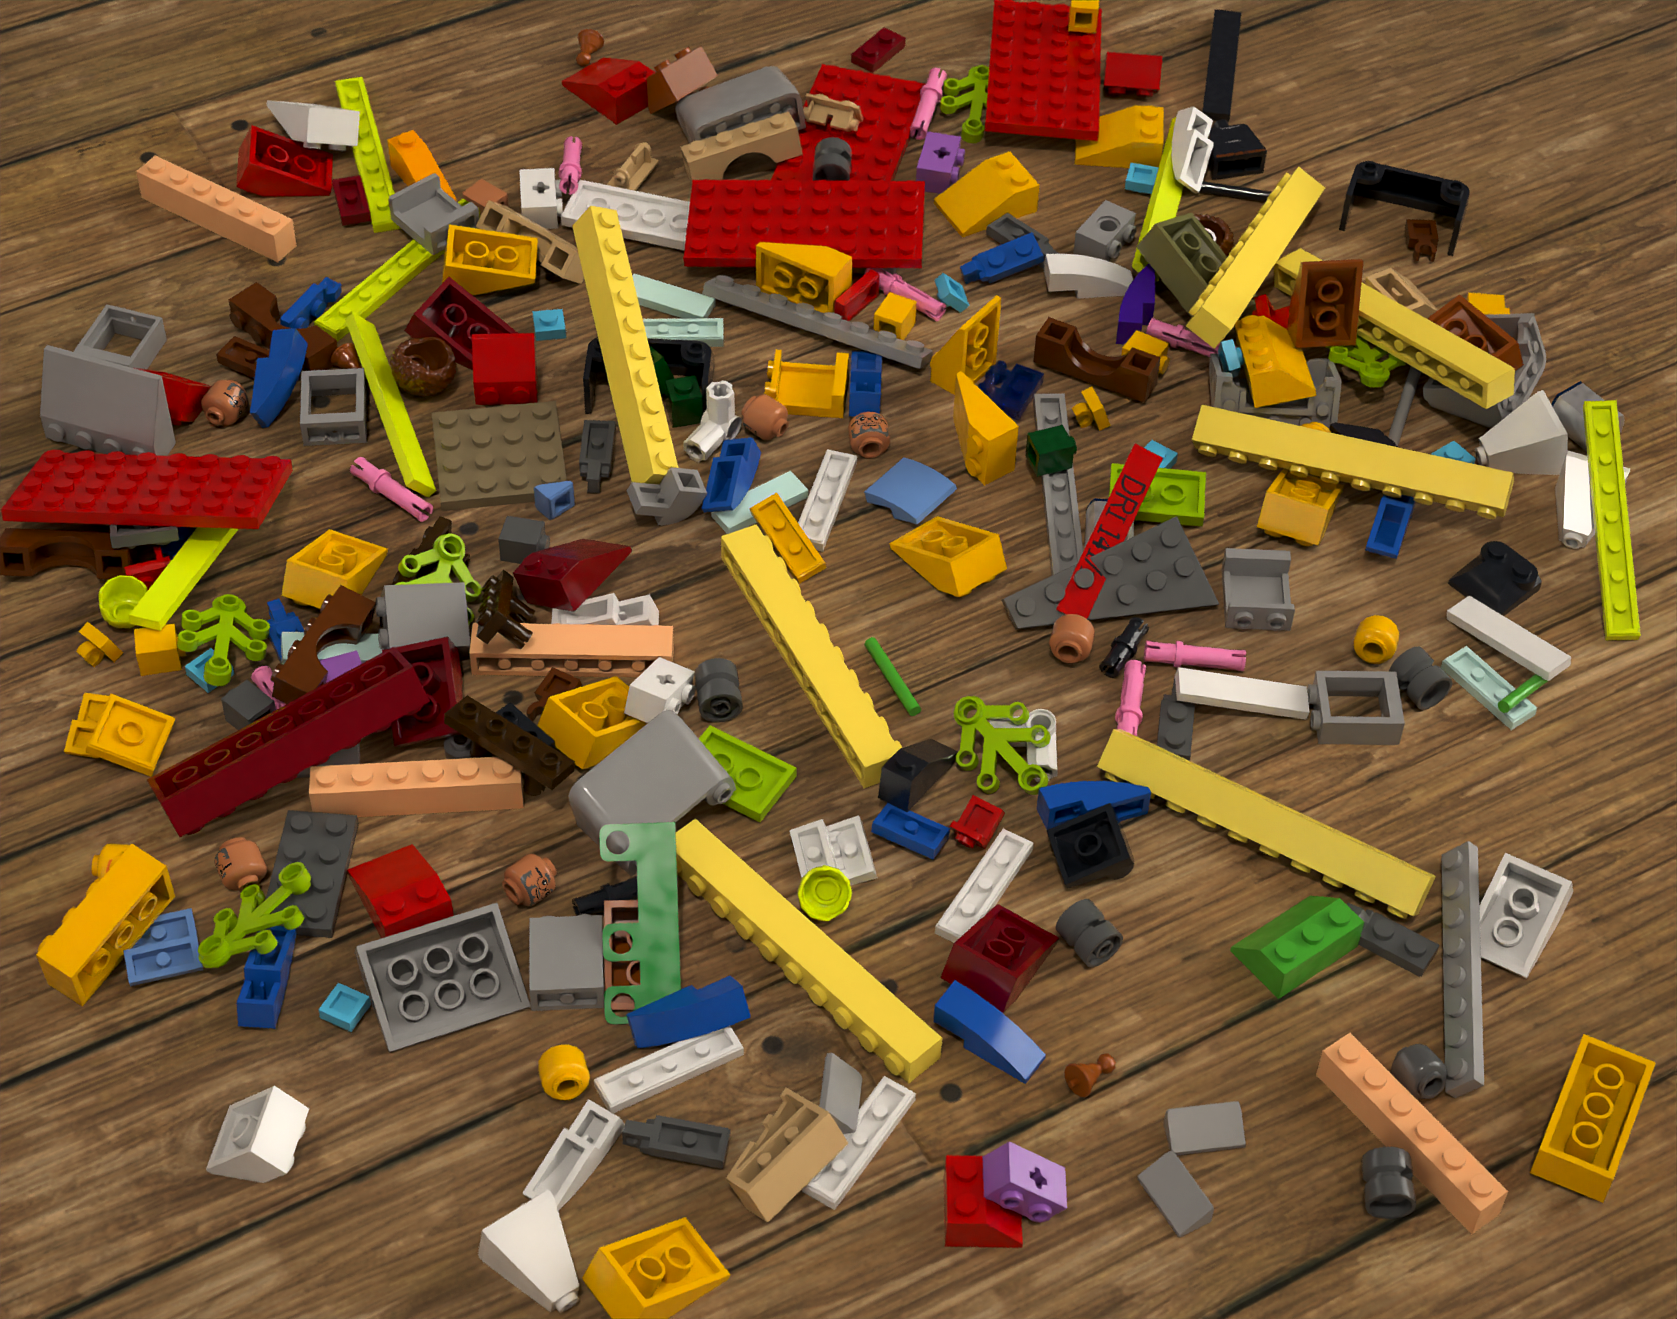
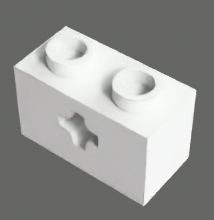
[519,168,563,229]
[624,657,696,723]

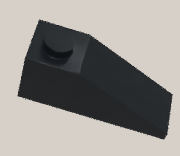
[878,739,958,812]

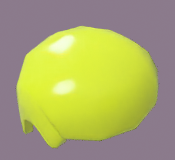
[98,575,148,628]
[797,865,852,921]

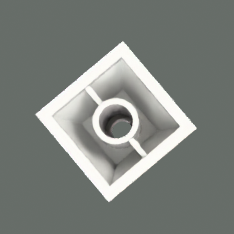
[1475,390,1568,475]
[1555,451,1630,549]
[478,1189,579,1313]

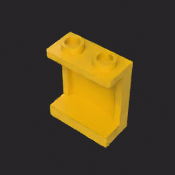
[764,349,849,418]

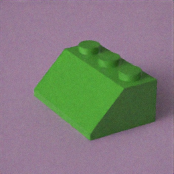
[1230,896,1364,999]

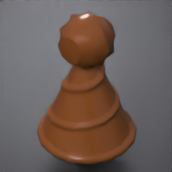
[576,29,604,66]
[331,343,367,381]
[1064,1053,1116,1097]

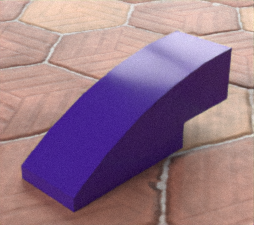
[1116,264,1155,344]

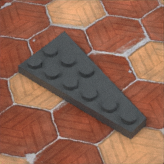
[1001,516,1219,630]

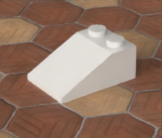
[267,100,360,151]
[1479,853,1573,979]

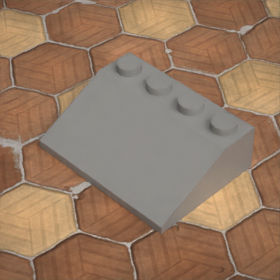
[40,345,176,456]
[354,903,531,1053]

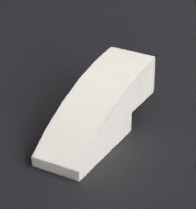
[1172,106,1214,194]
[1044,254,1133,299]
[551,593,659,626]
[522,1099,625,1211]

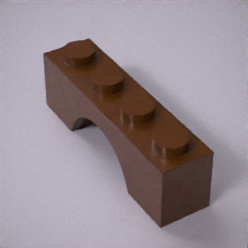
[228,282,338,373]
[1033,317,1161,403]
[0,528,139,579]
[271,585,376,704]

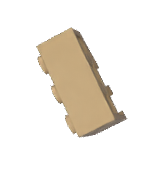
[726,1088,848,1223]

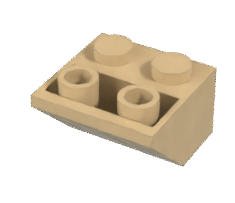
[1365,268,1438,319]

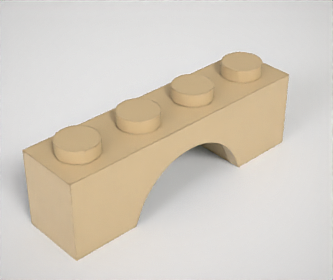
[680,111,803,183]
[476,200,584,284]

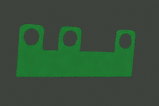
[599,822,681,1024]

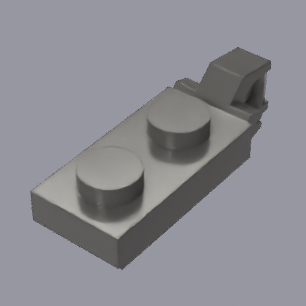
[986,213,1059,269]
[579,420,616,493]
[1157,678,1195,761]
[1347,903,1439,977]
[622,1115,731,1169]

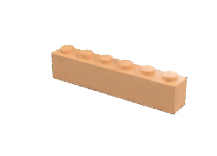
[136,155,297,262]
[469,623,674,677]
[309,757,524,817]
[1316,1033,1508,1234]

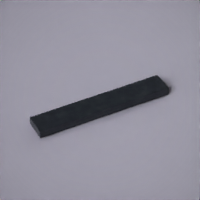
[1202,9,1242,122]

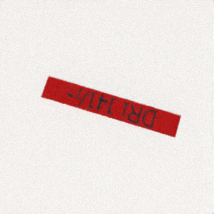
[1056,443,1163,619]

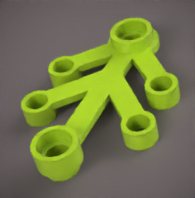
[940,65,989,143]
[1326,335,1406,388]
[395,534,482,625]
[177,594,270,686]
[954,696,1051,795]
[198,862,311,968]

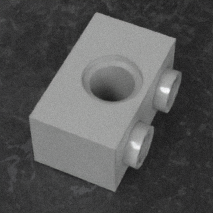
[1073,200,1137,261]

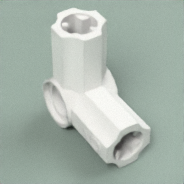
[683,380,742,463]
[989,709,1058,782]

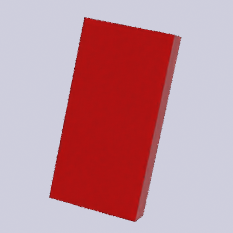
[834,269,880,322]

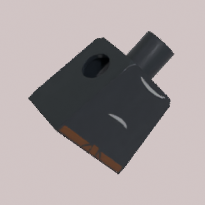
[1208,119,1267,180]

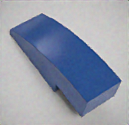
[250,328,308,428]
[849,351,882,417]
[702,437,761,513]
[1365,495,1416,559]
[1036,781,1151,830]
[236,926,296,1029]
[626,975,751,1048]
[933,980,1046,1084]

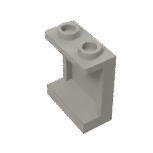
[389,173,479,255]
[1221,548,1295,631]
[376,582,470,656]
[529,914,604,1011]

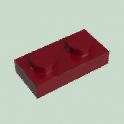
[851,27,906,73]
[332,175,371,226]

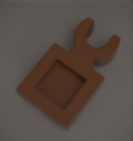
[1405,219,1439,262]
[526,667,583,721]

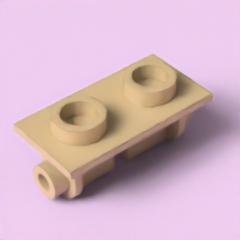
[803,93,863,133]
[607,142,659,191]

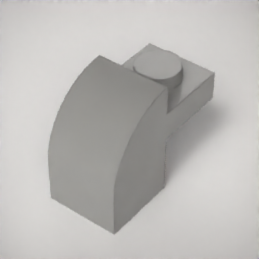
[627,467,707,525]

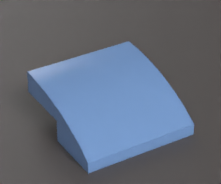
[864,457,957,524]
[123,908,203,986]

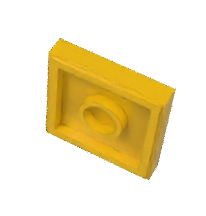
[85,693,176,777]

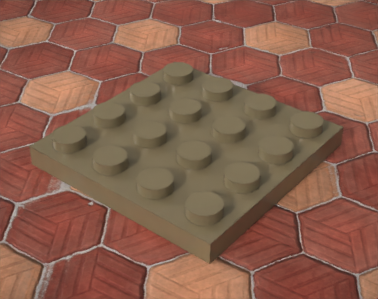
[432,401,567,511]

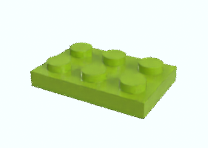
[1109,463,1206,527]
[699,725,797,822]

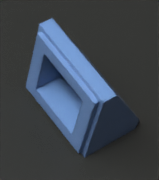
[534,481,575,520]

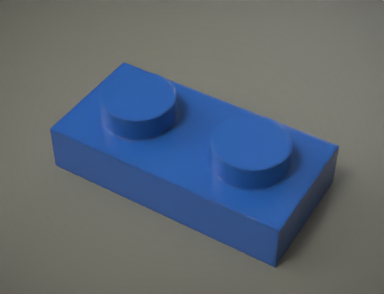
[871,803,950,859]

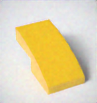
[64,693,109,758]

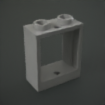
[73,304,167,369]
[300,368,367,446]
[1307,671,1405,745]

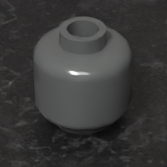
[1391,1044,1447,1100]

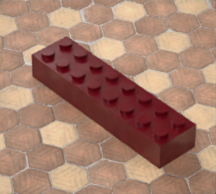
[147,647,430,838]

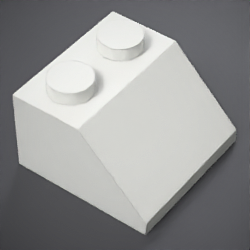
[206,1086,309,1183]

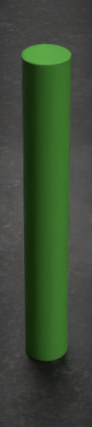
[864,637,921,716]
[1498,674,1548,713]

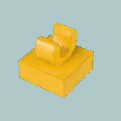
[1072,386,1111,431]
[76,621,123,667]

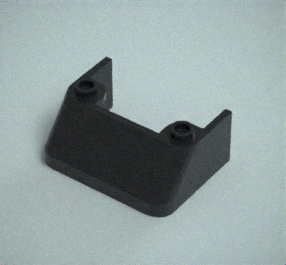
[1339,161,1470,256]
[583,337,714,414]

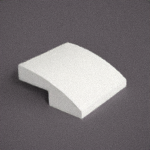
[790,815,877,885]

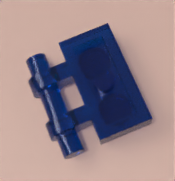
[977,360,1044,420]

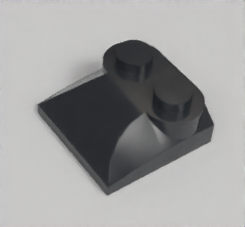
[1448,541,1542,616]
[1046,803,1134,889]

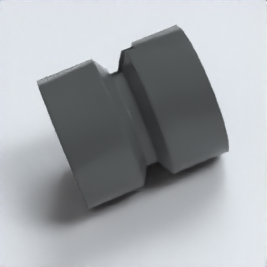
[813,137,852,181]
[1389,646,1453,710]
[694,658,743,722]
[1055,899,1123,968]
[1361,1147,1416,1219]

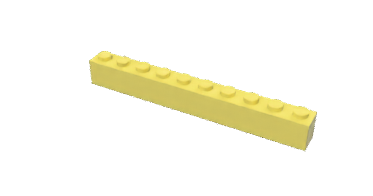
[1186,166,1325,349]
[572,206,678,485]
[1274,248,1515,409]
[1192,405,1514,519]
[721,524,902,789]
[1097,729,1436,919]
[676,819,942,1083]

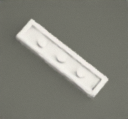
[798,449,857,552]
[1447,596,1571,681]
[1175,667,1310,720]
[935,829,1034,943]
[594,1026,744,1114]
[802,1076,916,1210]

